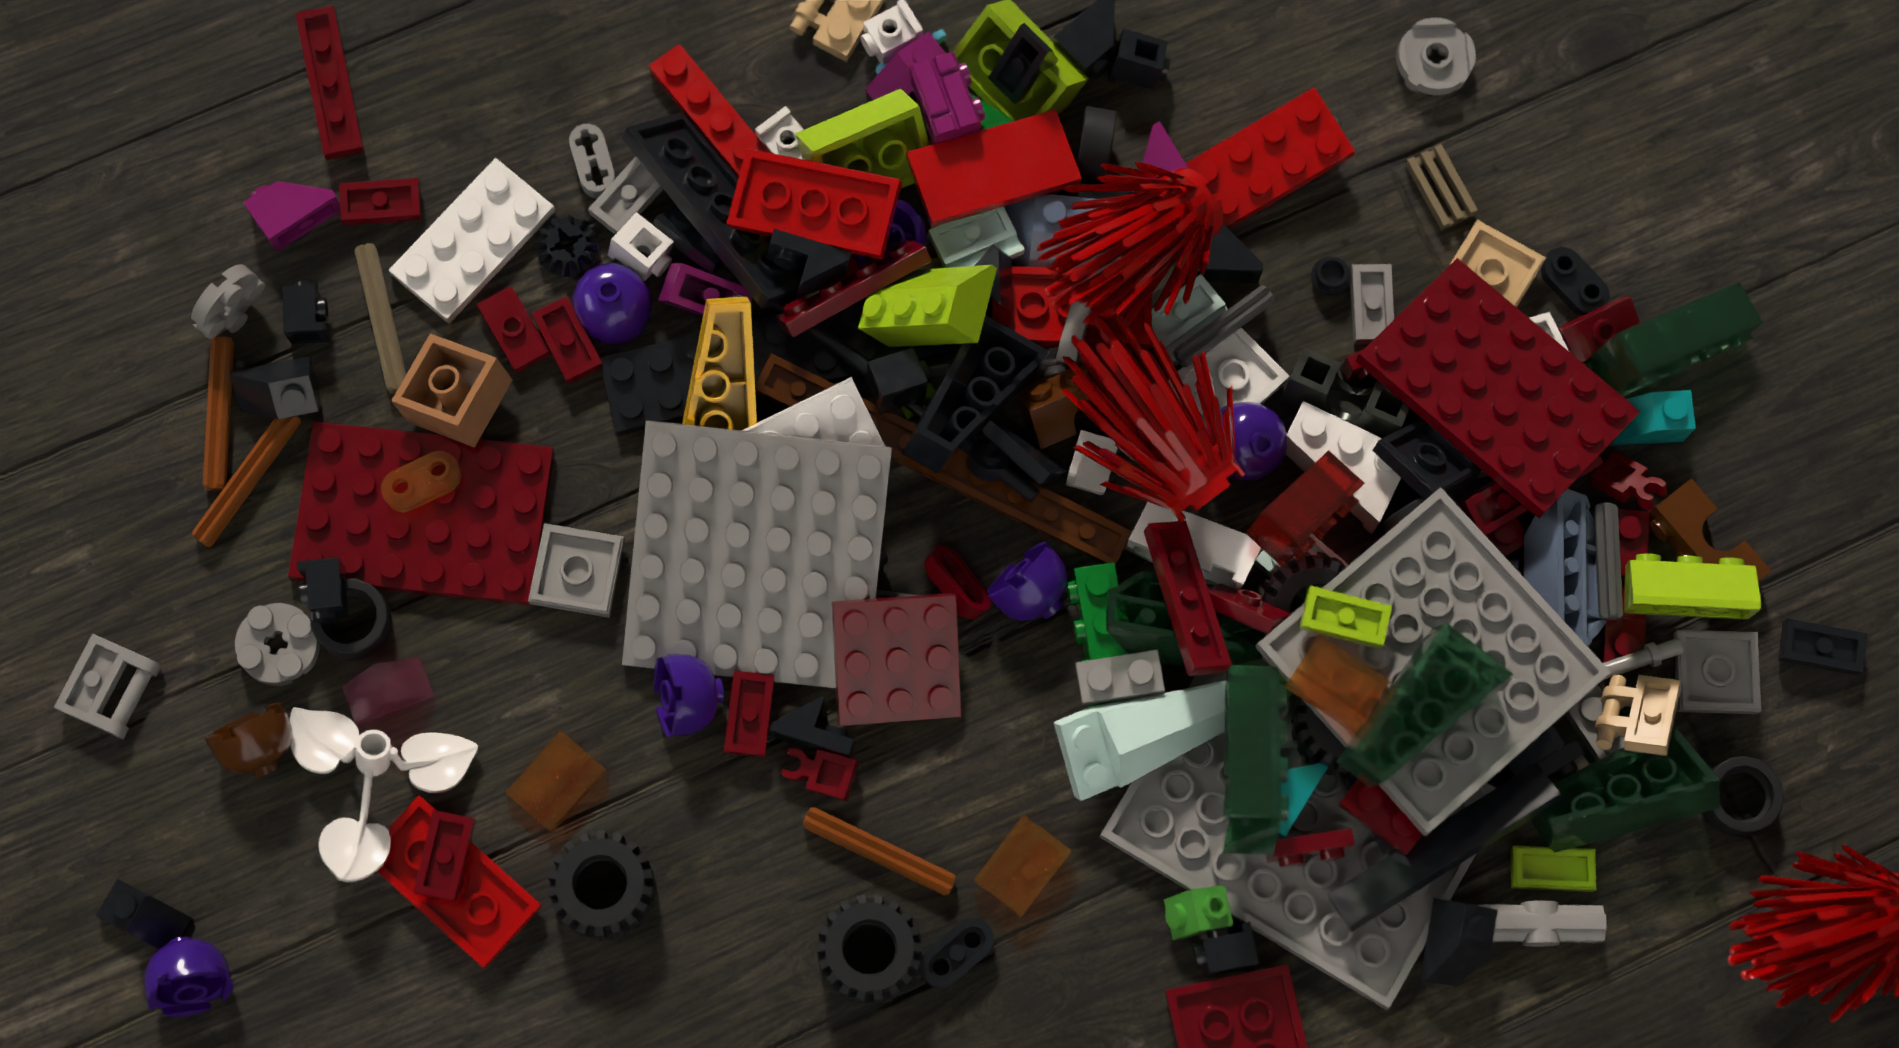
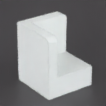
[1066,430,1117,495]

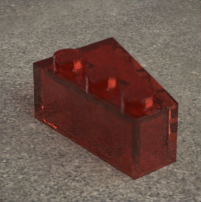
[1246,450,1365,567]

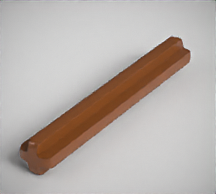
[202,336,234,492]
[192,416,301,547]
[803,807,956,896]

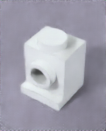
[860,0,923,63]
[755,106,804,159]
[607,212,673,281]

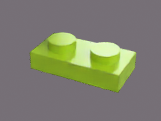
[1299,586,1392,649]

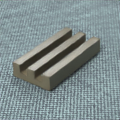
[1405,144,1478,230]

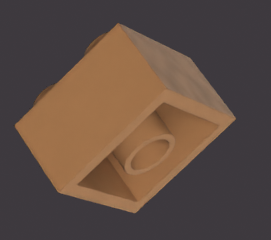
[391,334,513,448]

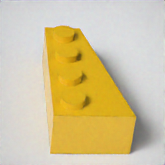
[682,297,757,431]

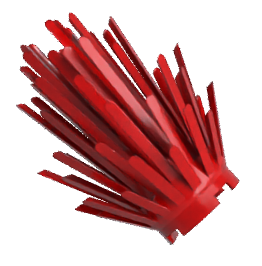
[1037,162,1224,325]
[1060,314,1246,523]
[1728,844,1899,1022]

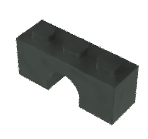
[1280,347,1409,438]

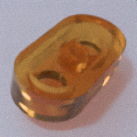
[381,451,461,512]

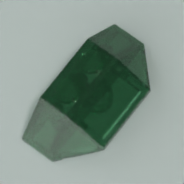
[1106,571,1264,667]

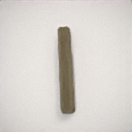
[355,243,406,394]

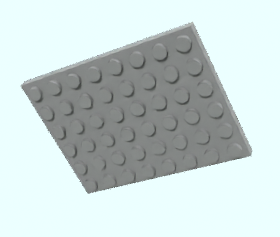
[1100,628,1496,1010]

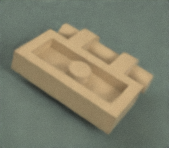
[790,0,884,62]
[1594,675,1681,756]

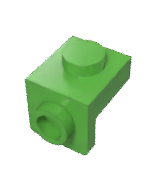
[1164,885,1233,940]

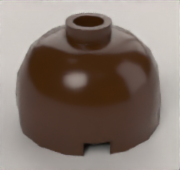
[204,702,292,778]

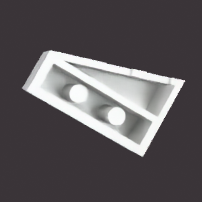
[1286,401,1401,534]
[1125,502,1264,590]

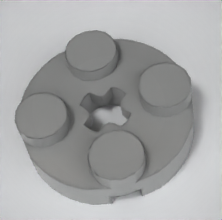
[1396,18,1476,95]
[191,264,266,339]
[235,603,320,686]

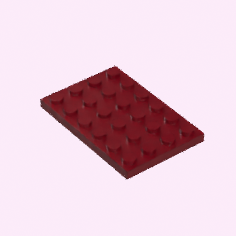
[1356,258,1640,519]
[288,421,554,606]

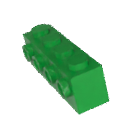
[1066,562,1139,708]

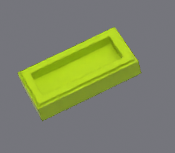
[1511,846,1596,892]

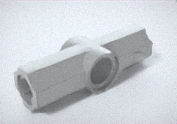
[1479,901,1607,947]

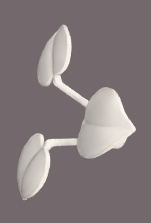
[289,707,478,882]

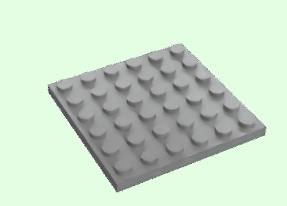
[622,421,892,688]
[1256,487,1611,836]

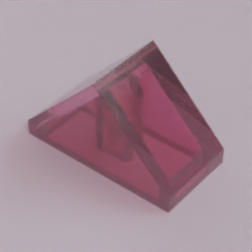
[342,658,434,726]

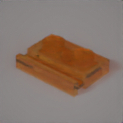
[1285,634,1390,734]
[505,731,607,833]
[973,815,1072,918]

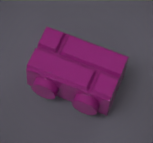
[909,52,985,144]

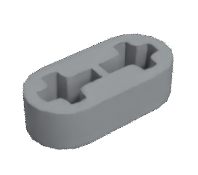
[569,124,616,199]
[1056,301,1093,363]

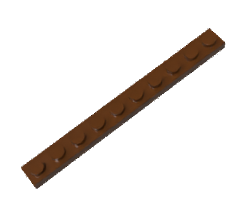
[755,353,1132,566]

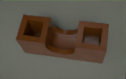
[1016,358,1122,450]
[1649,478,1771,582]

